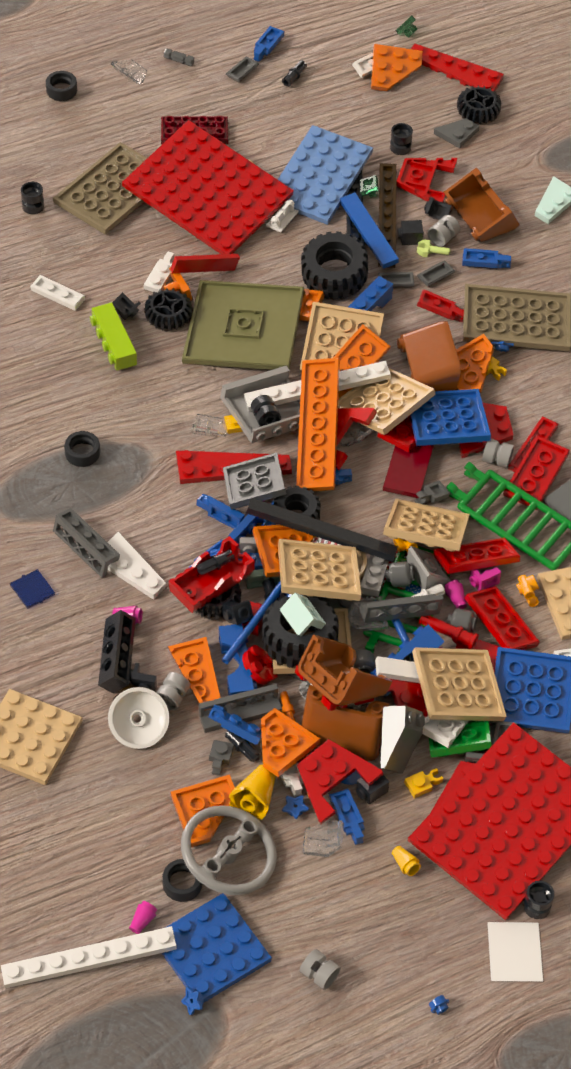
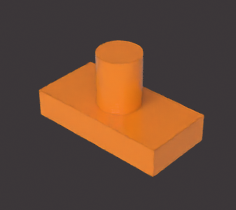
[163,267,193,301]

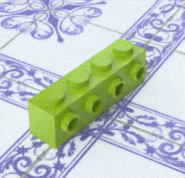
[90,302,137,371]

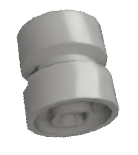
[428,215,460,247]
[482,439,514,468]
[156,672,190,711]
[299,949,341,990]

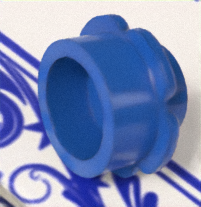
[429,995,450,1015]

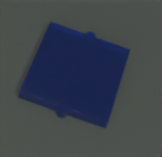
[10,569,55,609]

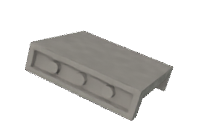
[220,366,300,444]

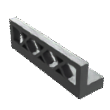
[53,508,120,578]
[359,594,444,623]
[199,684,282,733]

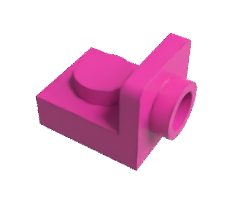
[469,567,501,591]

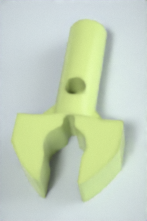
[417,239,450,257]

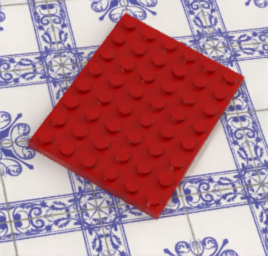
[122,120,294,254]
[408,722,571,920]

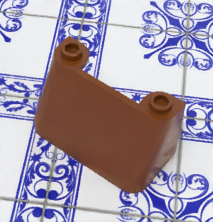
[444,167,520,242]
[397,321,461,392]
[298,634,393,706]
[301,685,389,761]

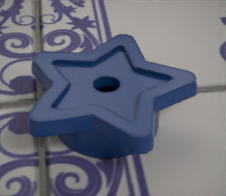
[491,341,514,352]
[282,795,309,819]
[181,986,204,1015]

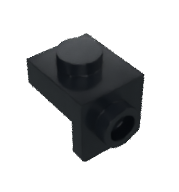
[424,197,453,220]
[112,292,141,320]
[223,600,254,625]
[130,663,157,692]

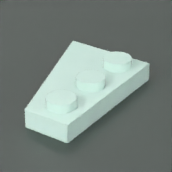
[535,176,571,224]

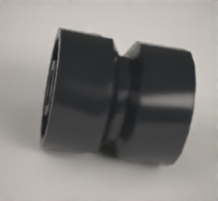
[390,123,413,155]
[21,181,44,215]
[251,395,281,427]
[524,881,555,919]

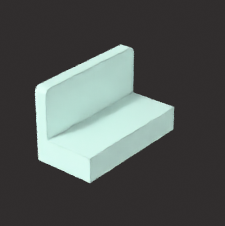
[280,593,326,636]

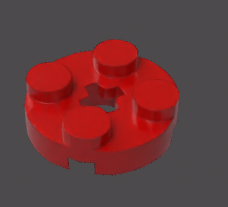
[242,645,278,685]

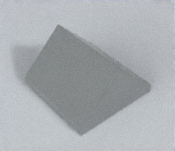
[407,546,451,590]

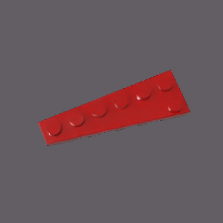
[411,43,504,91]
[176,450,292,484]

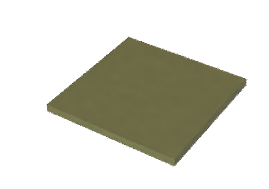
[182,280,305,370]

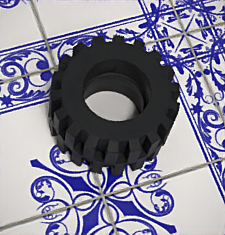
[273,486,321,520]

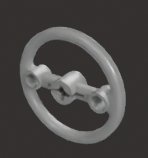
[181,806,277,895]

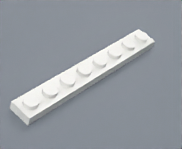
[244,361,391,412]
[1,926,177,989]

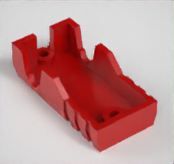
[169,536,255,613]

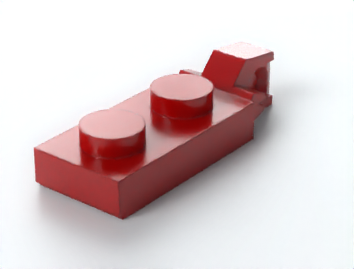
[416,289,464,322]

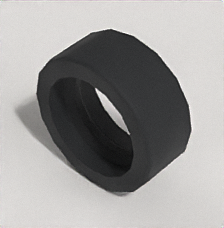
[46,71,77,101]
[64,431,100,467]
[162,859,203,902]

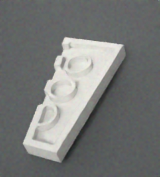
[98,532,166,600]
[422,716,469,748]

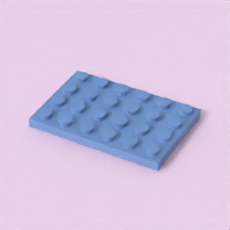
[278,125,373,225]

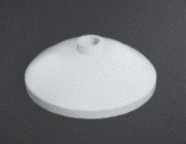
[108,687,169,749]

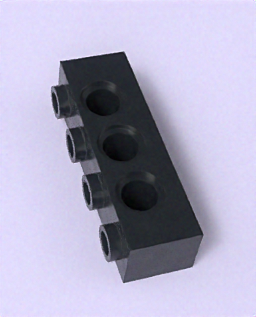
[98,610,136,694]

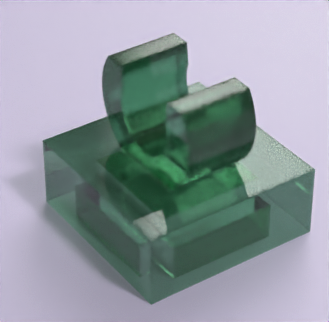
[395,15,417,38]
[360,175,379,198]

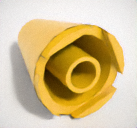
[229,764,276,820]

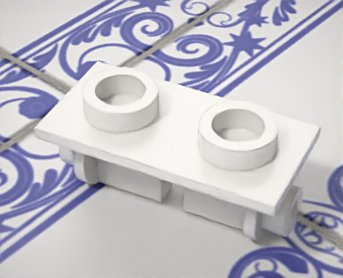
[266,200,299,233]

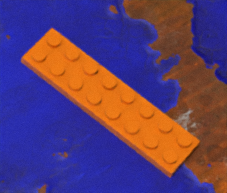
[296,358,340,491]

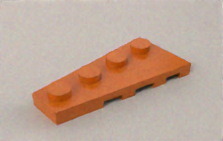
[168,637,221,711]

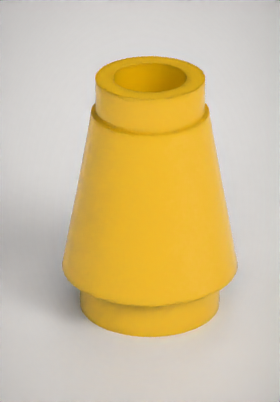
[392,846,421,876]

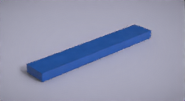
[340,193,399,269]

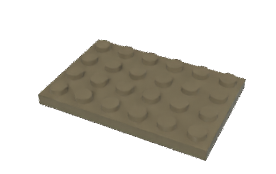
[53,142,147,235]
[463,284,571,352]

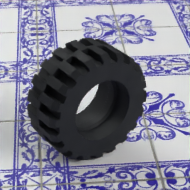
[301,231,368,300]
[262,594,339,668]

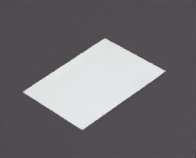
[487,922,543,982]

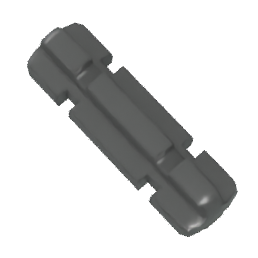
[163,48,194,66]

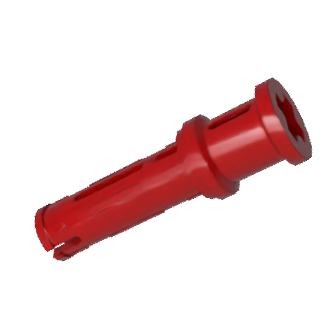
[419,615,479,649]

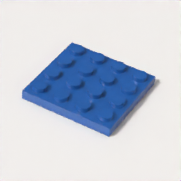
[410,389,491,446]
[494,647,571,734]
[161,893,272,1003]

